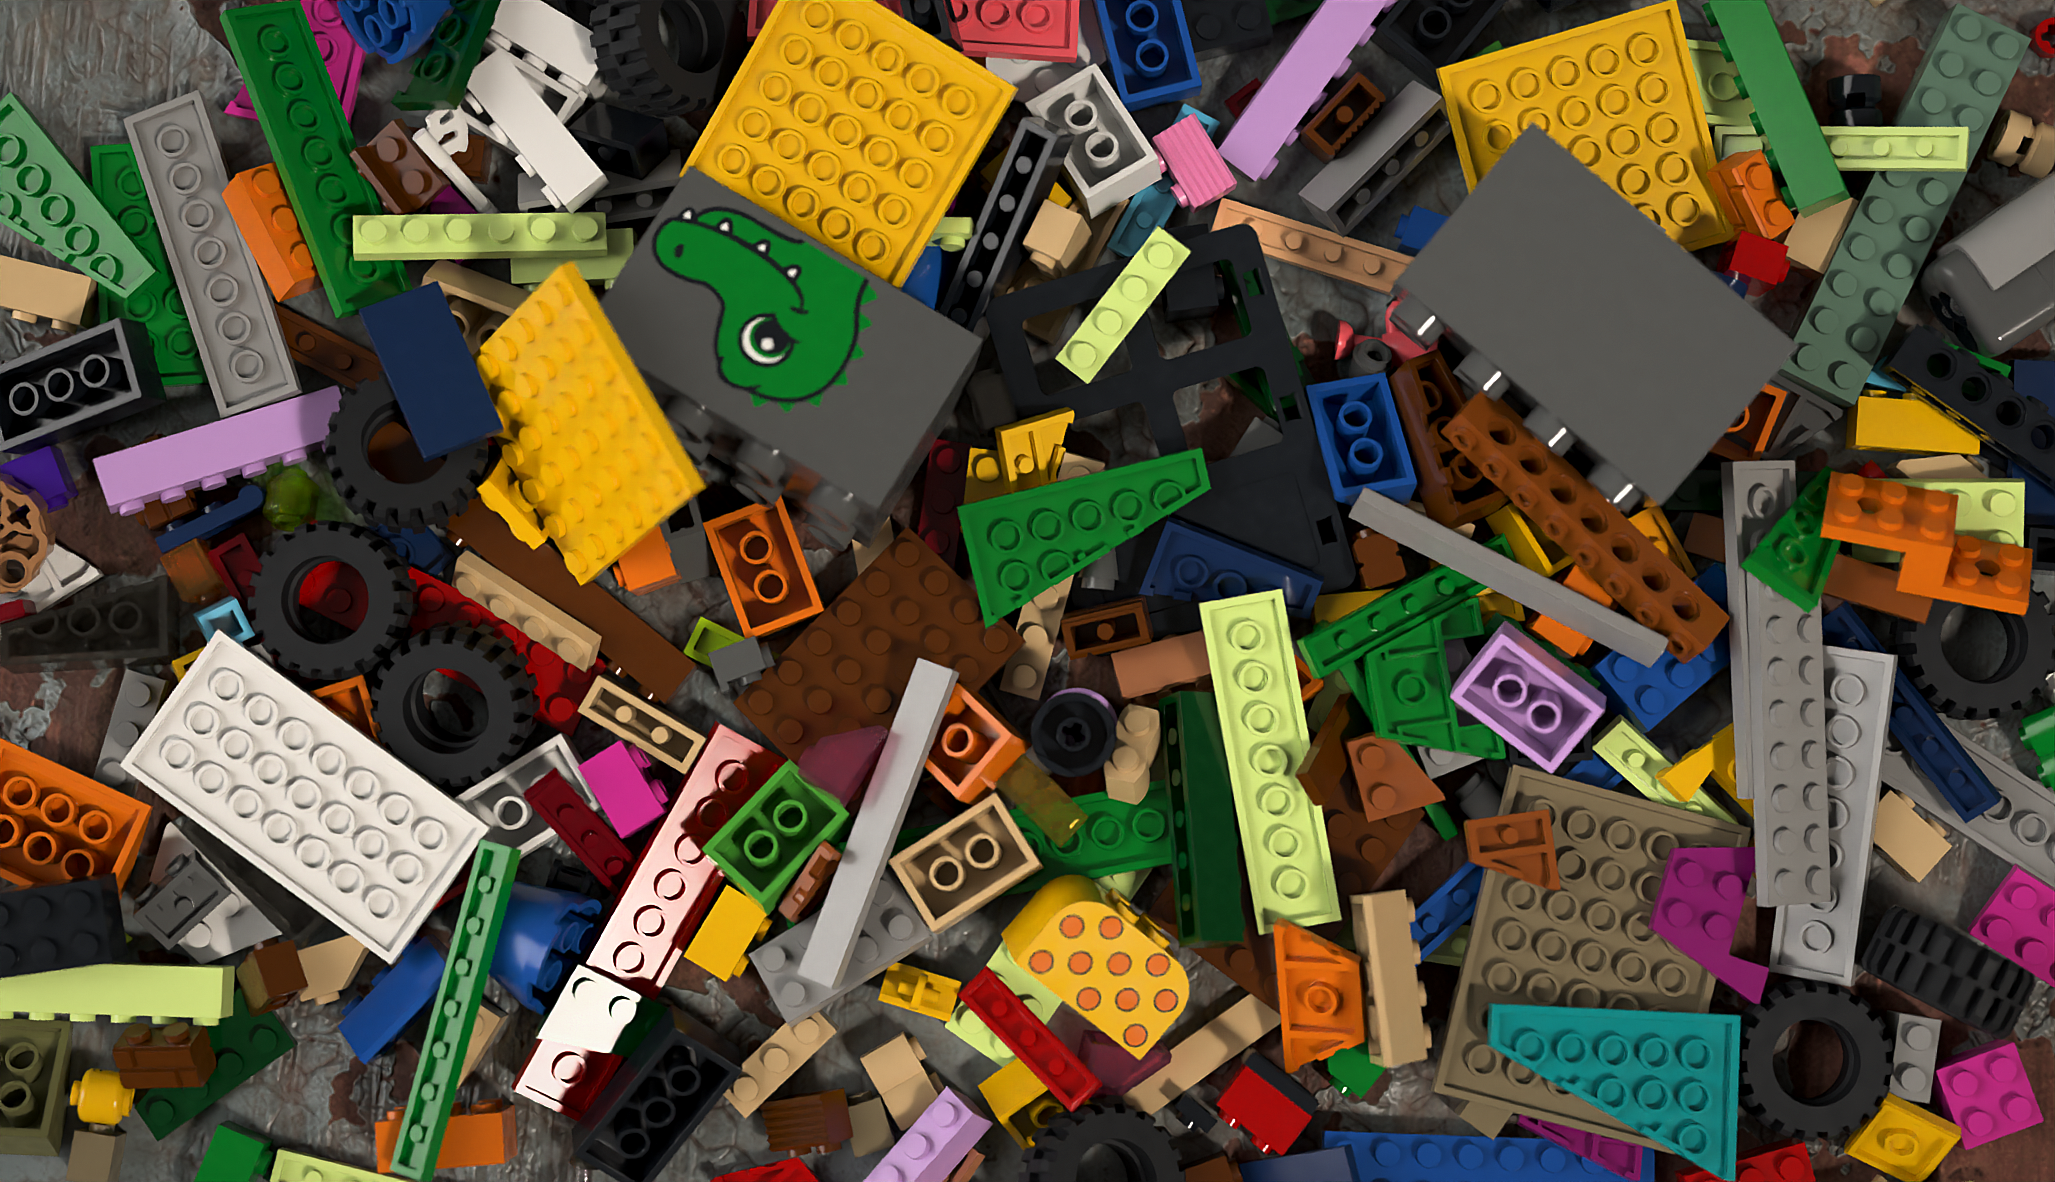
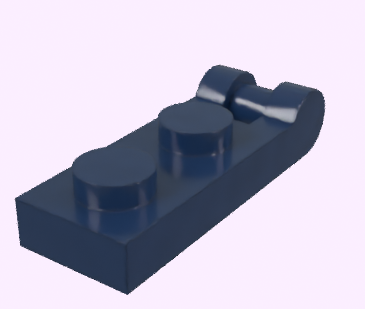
[155,485,272,556]

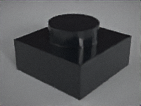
[1173,1092,1218,1134]

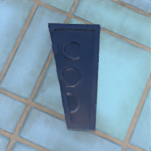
[1139,516,1324,619]

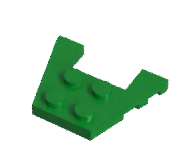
[1362,597,1506,760]

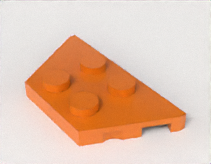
[1273,918,1368,1073]

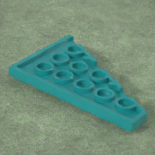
[1487,1003,1741,1181]

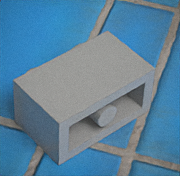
[1883,1010,1941,1103]

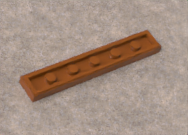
[1683,511,1934,625]

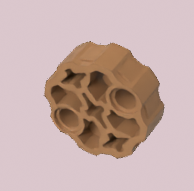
[0,473,56,594]

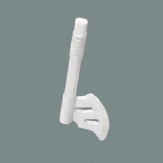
[412,105,501,214]

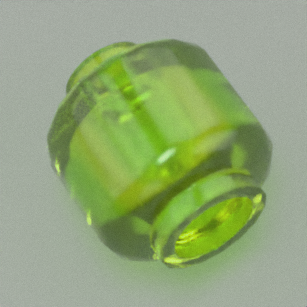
[263,468,319,532]

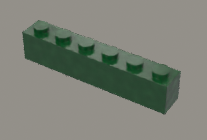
[1158,691,1245,948]

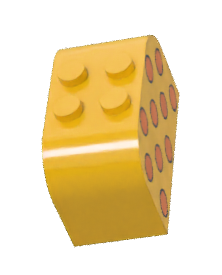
[1001,875,1189,1060]

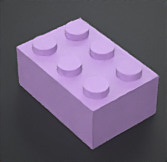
[1450,621,1606,774]

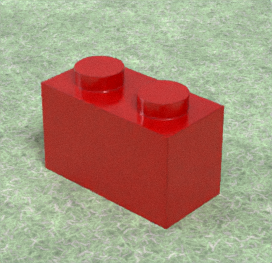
[1715,230,1791,298]
[1214,1063,1313,1156]

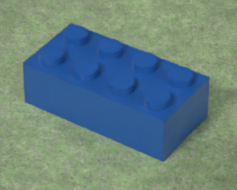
[1092,0,1202,113]
[1586,563,1731,734]

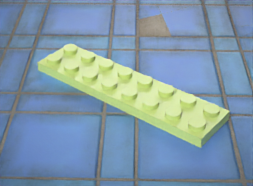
[1199,589,1342,935]

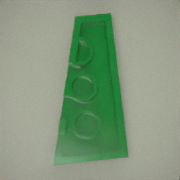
[1740,466,1841,613]

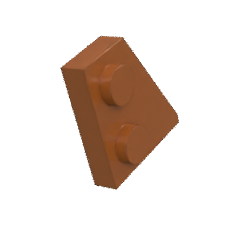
[1344,731,1445,822]
[1463,809,1561,891]

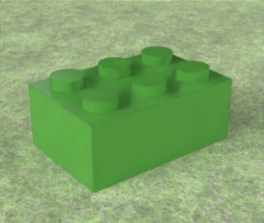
[702,759,854,916]

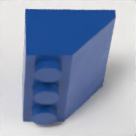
[1304,372,1417,506]
[338,934,450,1065]

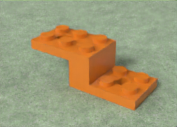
[1820,471,2033,616]

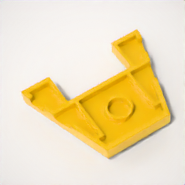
[1655,722,1756,879]

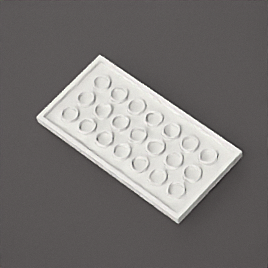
[120,629,492,964]

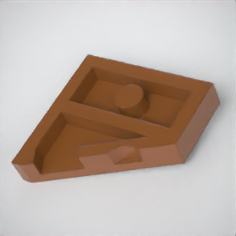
[778,840,844,924]

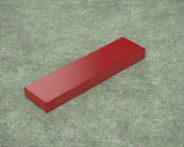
[957,965,1103,1114]

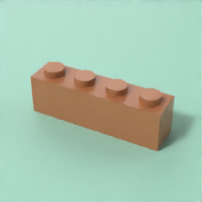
[1111,629,1214,709]

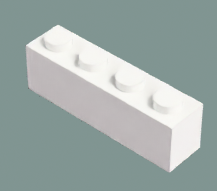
[464,48,610,214]

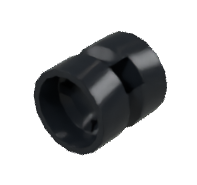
[1826,74,1883,127]

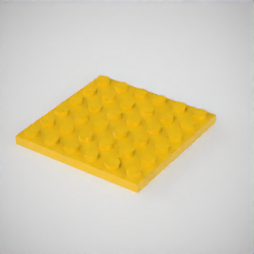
[678,0,1019,290]
[1436,0,1735,252]
[472,261,705,586]

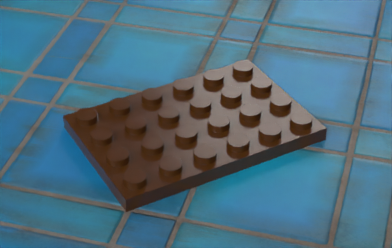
[733,526,1026,820]
[1146,726,1426,1014]

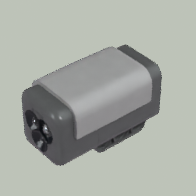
[1915,170,2055,358]

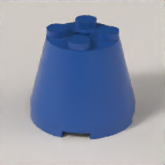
[337,0,454,64]
[488,881,603,1015]

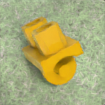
[878,962,962,1022]

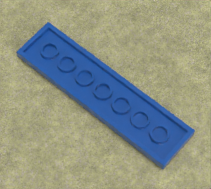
[1322,1131,1655,1182]

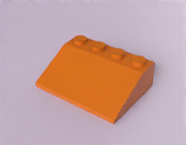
[0,738,153,900]

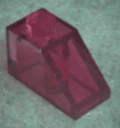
[797,725,889,808]
[1077,1029,1172,1098]

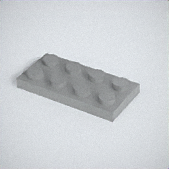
[749,866,934,1028]

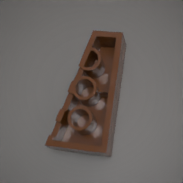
[1387,349,1510,530]

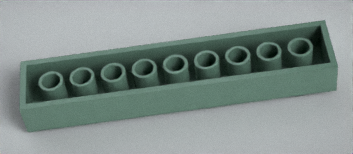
[1777,3,2031,410]

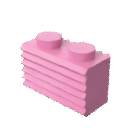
[1151,113,1237,214]

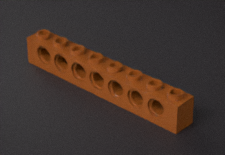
[1440,390,1730,665]

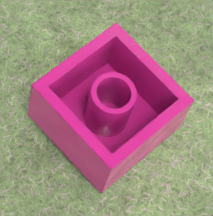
[577,740,672,838]
[1931,1039,2044,1150]

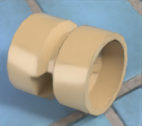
[1987,109,2055,179]

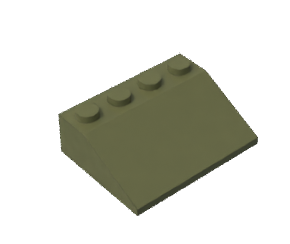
[0,1018,73,1157]

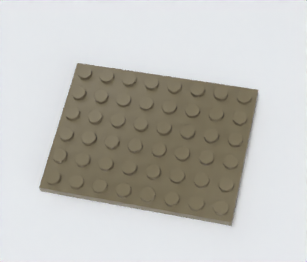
[1430,765,1752,1154]

